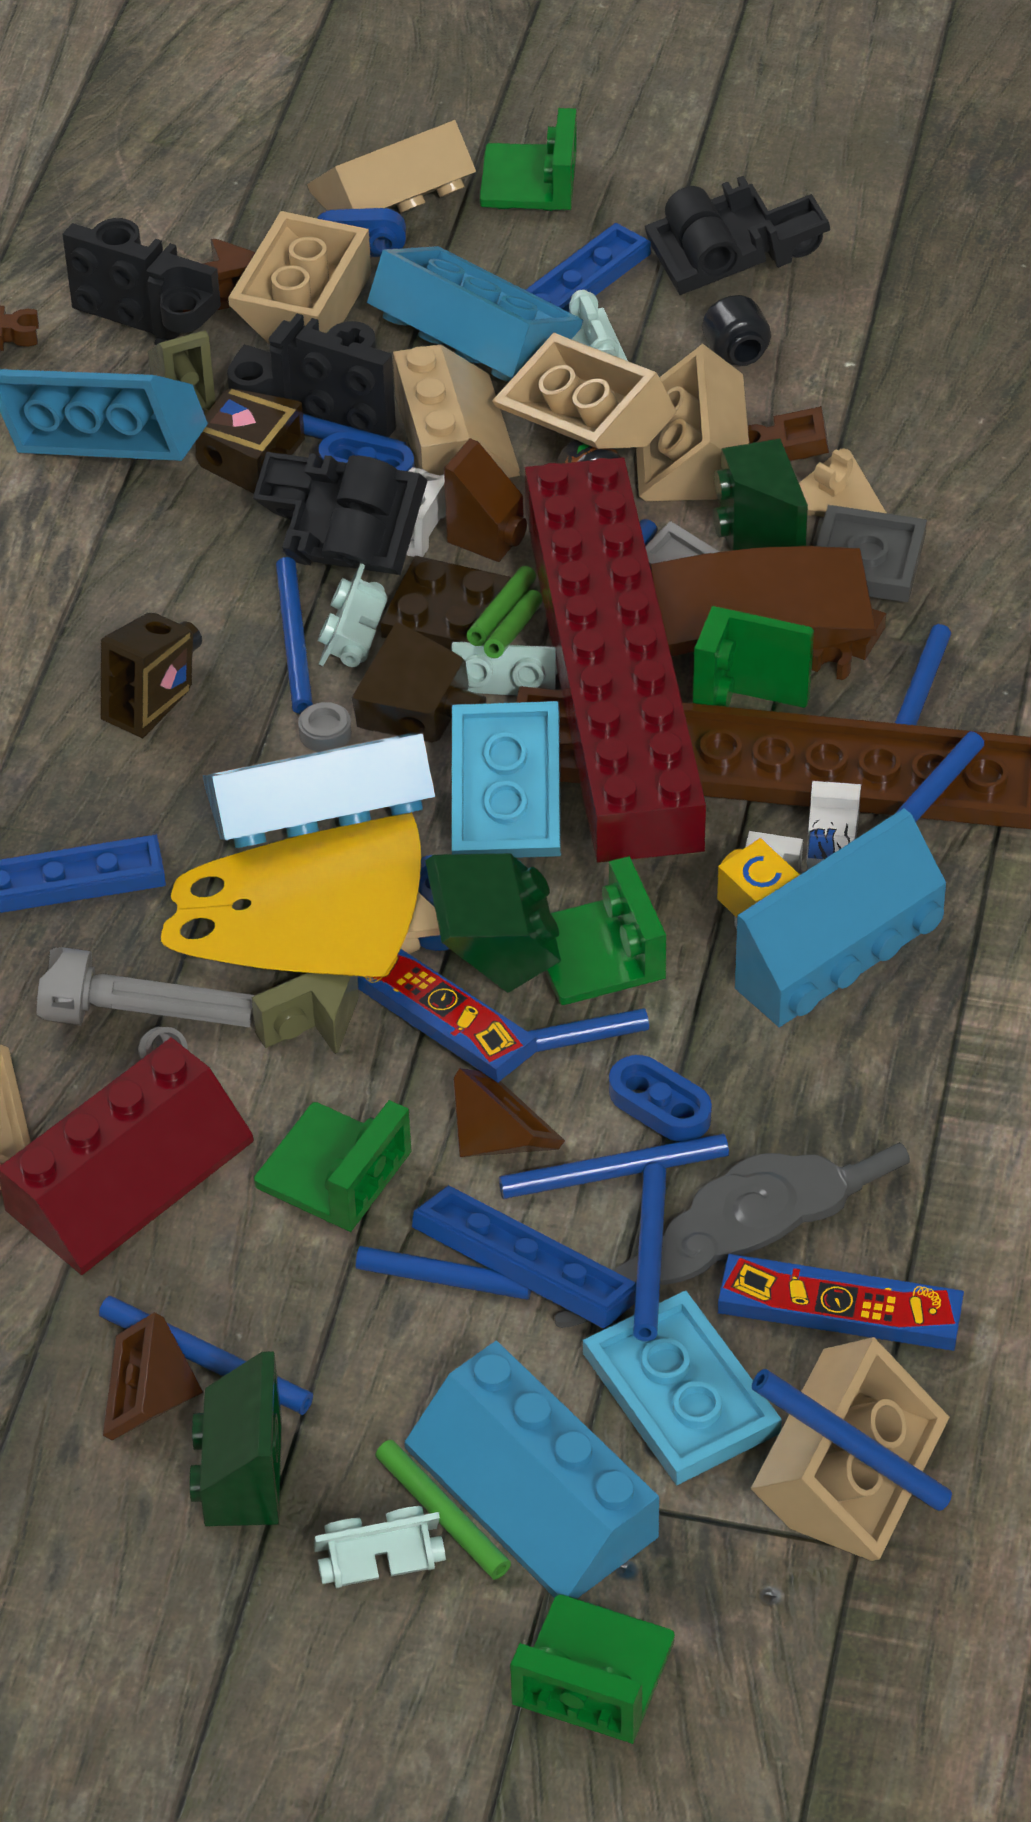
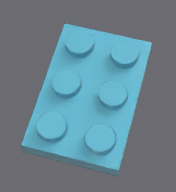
[452,701,561,858]
[583,1290,782,1486]

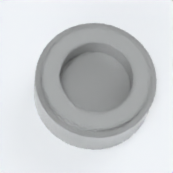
[298,702,352,752]

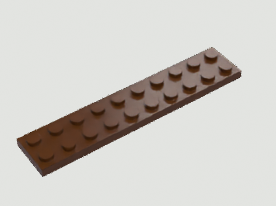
[516,686,1031,829]

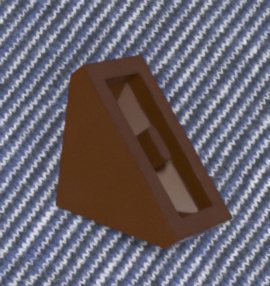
[454,1068,565,1157]
[103,1312,203,1441]

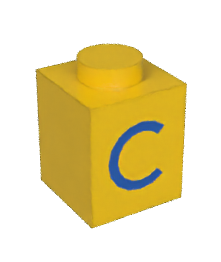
[717,838,800,918]

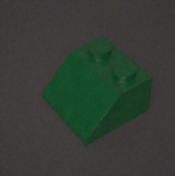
[713,438,808,551]
[425,853,561,993]
[190,1351,282,1526]

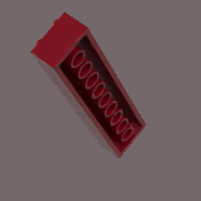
[525,457,706,863]

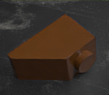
[444,438,527,562]

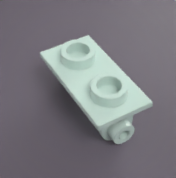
[569,290,628,361]
[318,563,387,667]
[452,642,558,696]
[314,1506,446,1588]

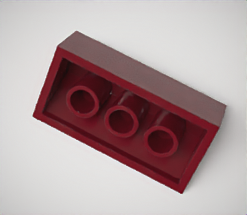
[0,1037,254,1275]

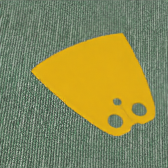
[161,813,421,977]

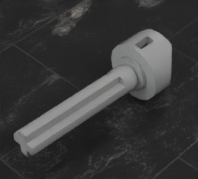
[37,947,254,1027]

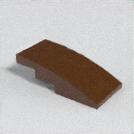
[651,546,877,657]

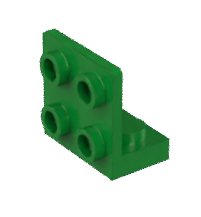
[480,108,577,211]
[693,606,814,708]
[545,856,666,1005]
[254,1100,412,1232]
[510,1594,675,1744]

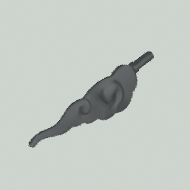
[555,1142,910,1328]

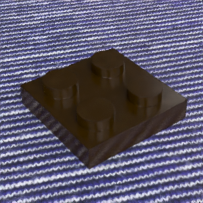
[380,555,511,651]

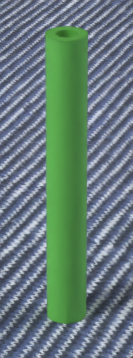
[467,566,536,646]
[484,590,543,659]
[375,1440,511,1580]

